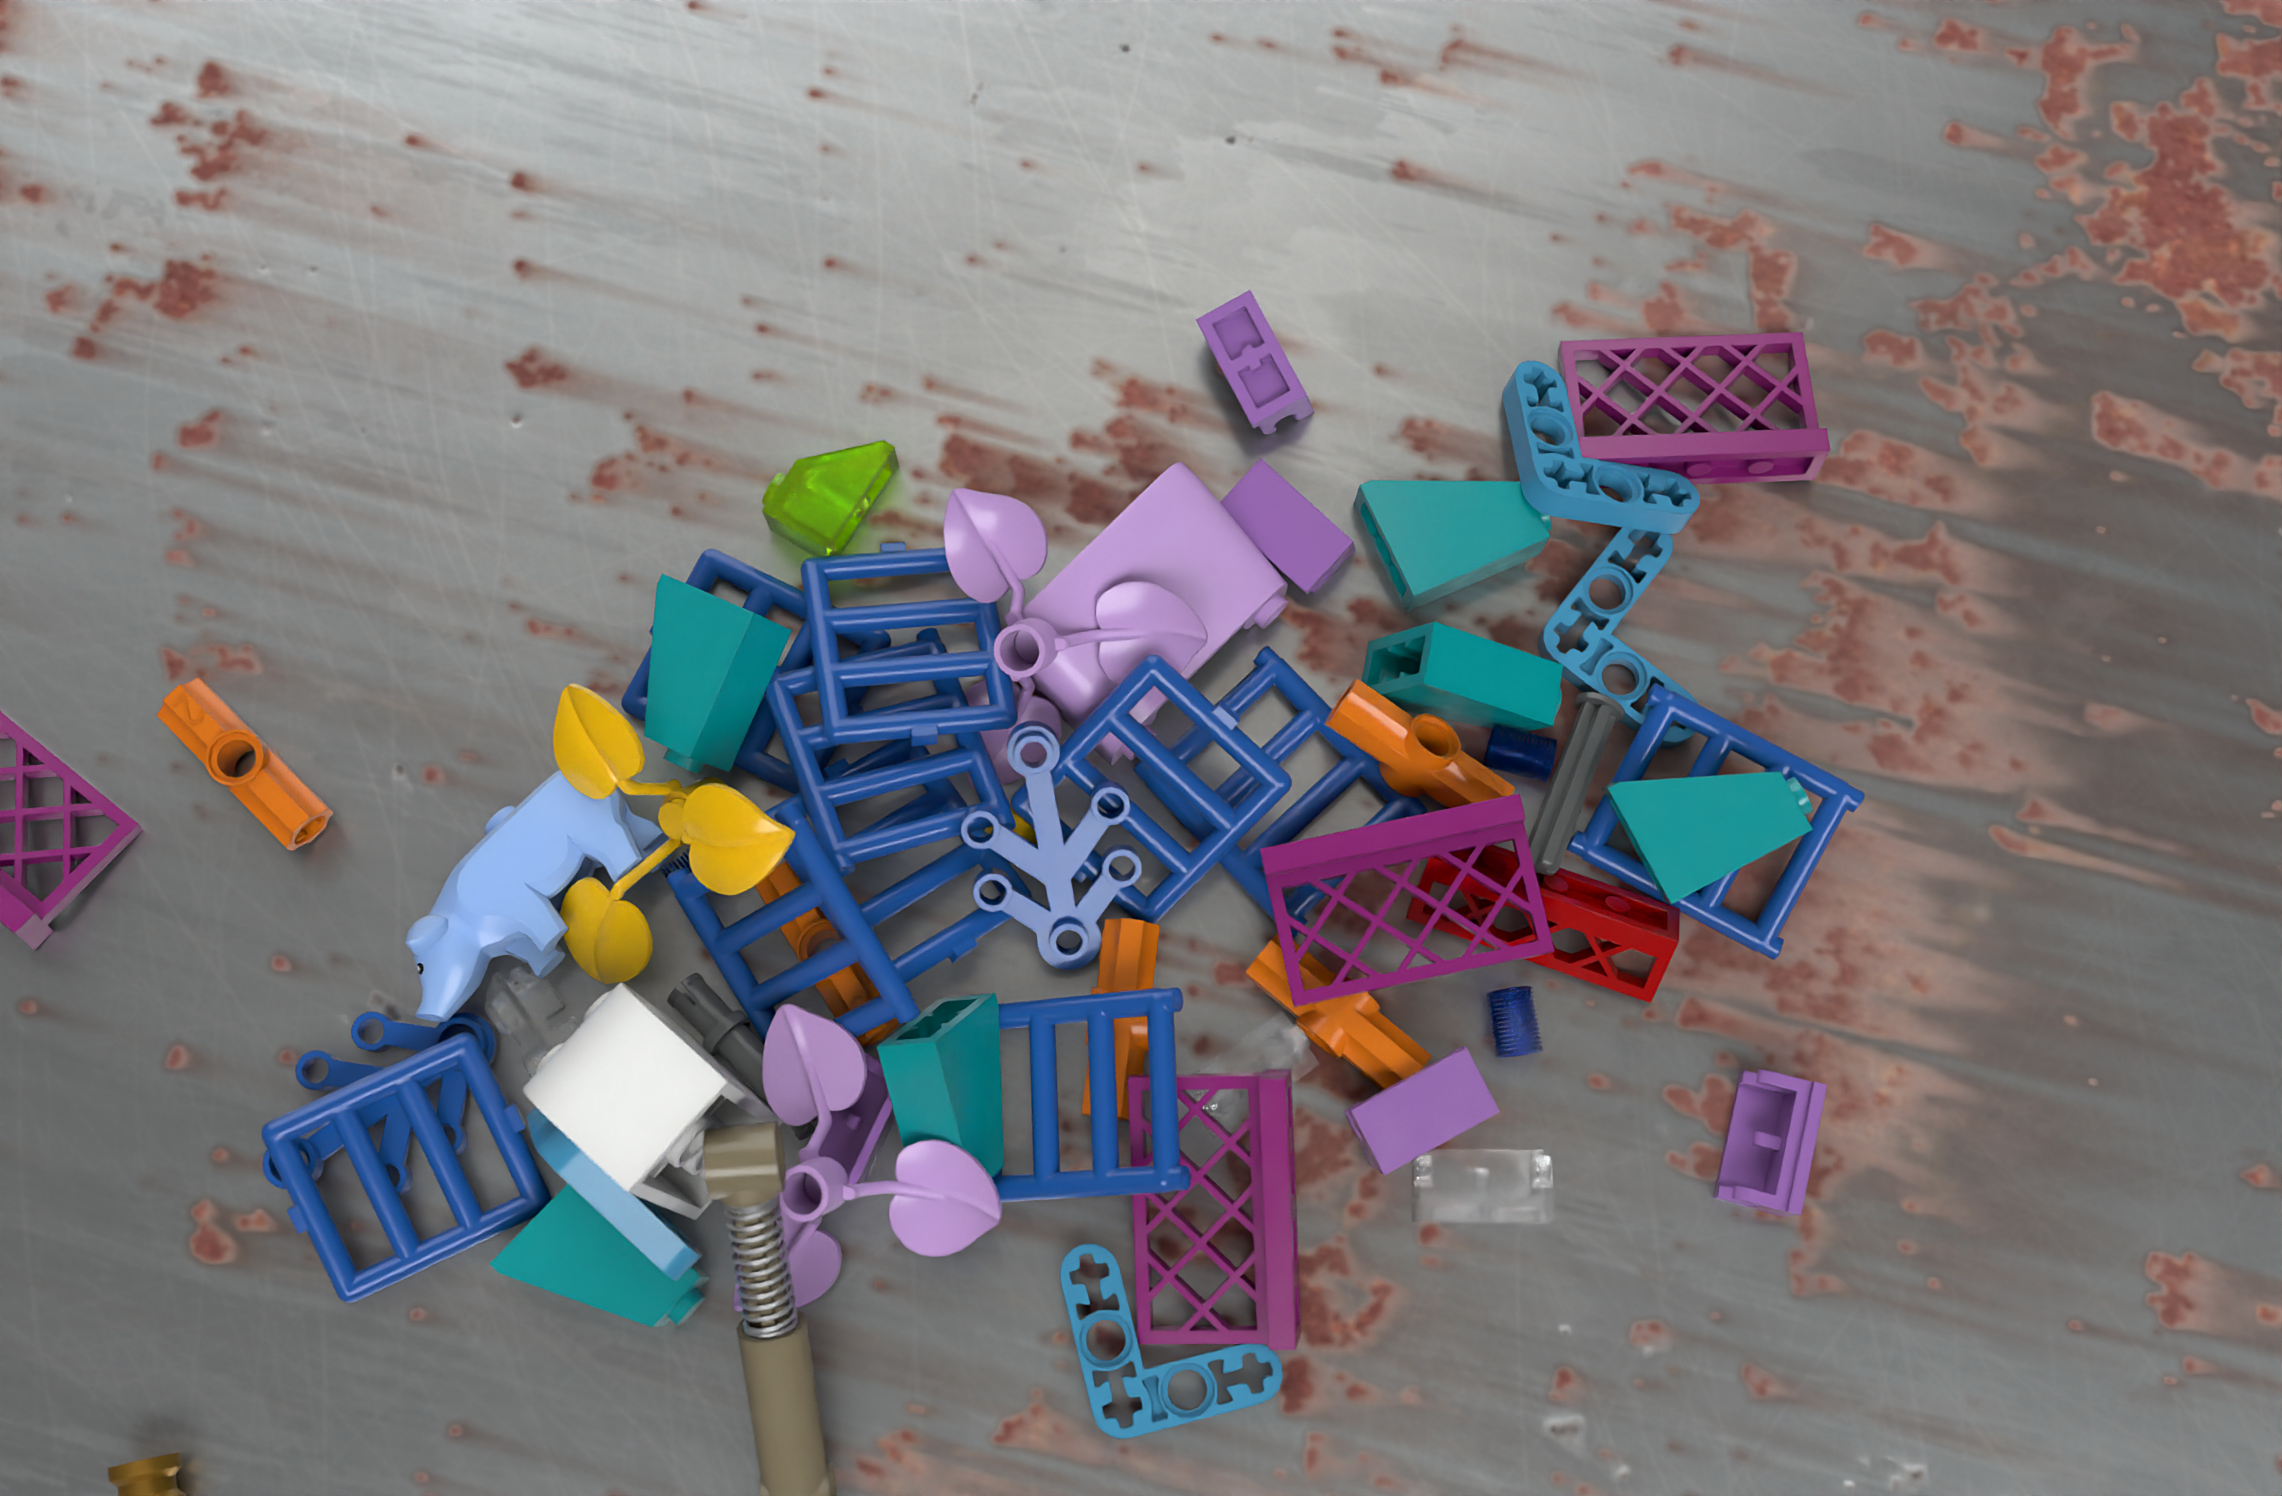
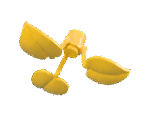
[553,683,795,985]

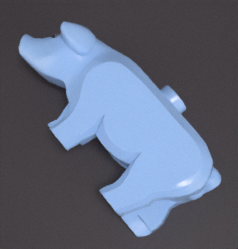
[405,770,673,1022]

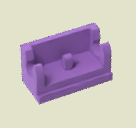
[1196,290,1314,434]
[1220,458,1356,594]
[1344,1046,1500,1175]
[800,1052,896,1199]
[1713,1069,1827,1217]

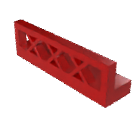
[1406,845,1680,1003]

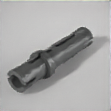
[667,973,831,1141]

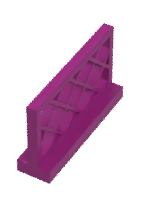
[1558,332,1830,488]
[0,711,143,950]
[1260,793,1554,1008]
[1128,1069,1301,1350]

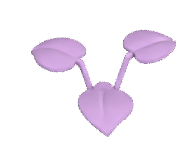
[944,488,1208,788]
[733,1004,1002,1313]

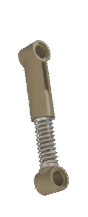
[703,1120,837,1496]

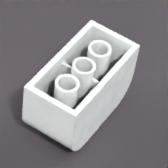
[522,982,783,1220]

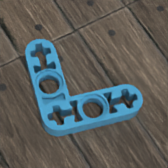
[1502,361,1700,534]
[1538,527,1698,749]
[526,1107,701,1281]
[1060,1244,1283,1439]

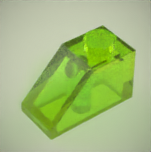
[762,440,899,557]

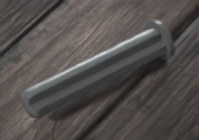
[1528,692,1625,875]

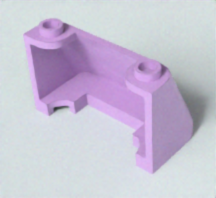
[1007,461,1288,766]

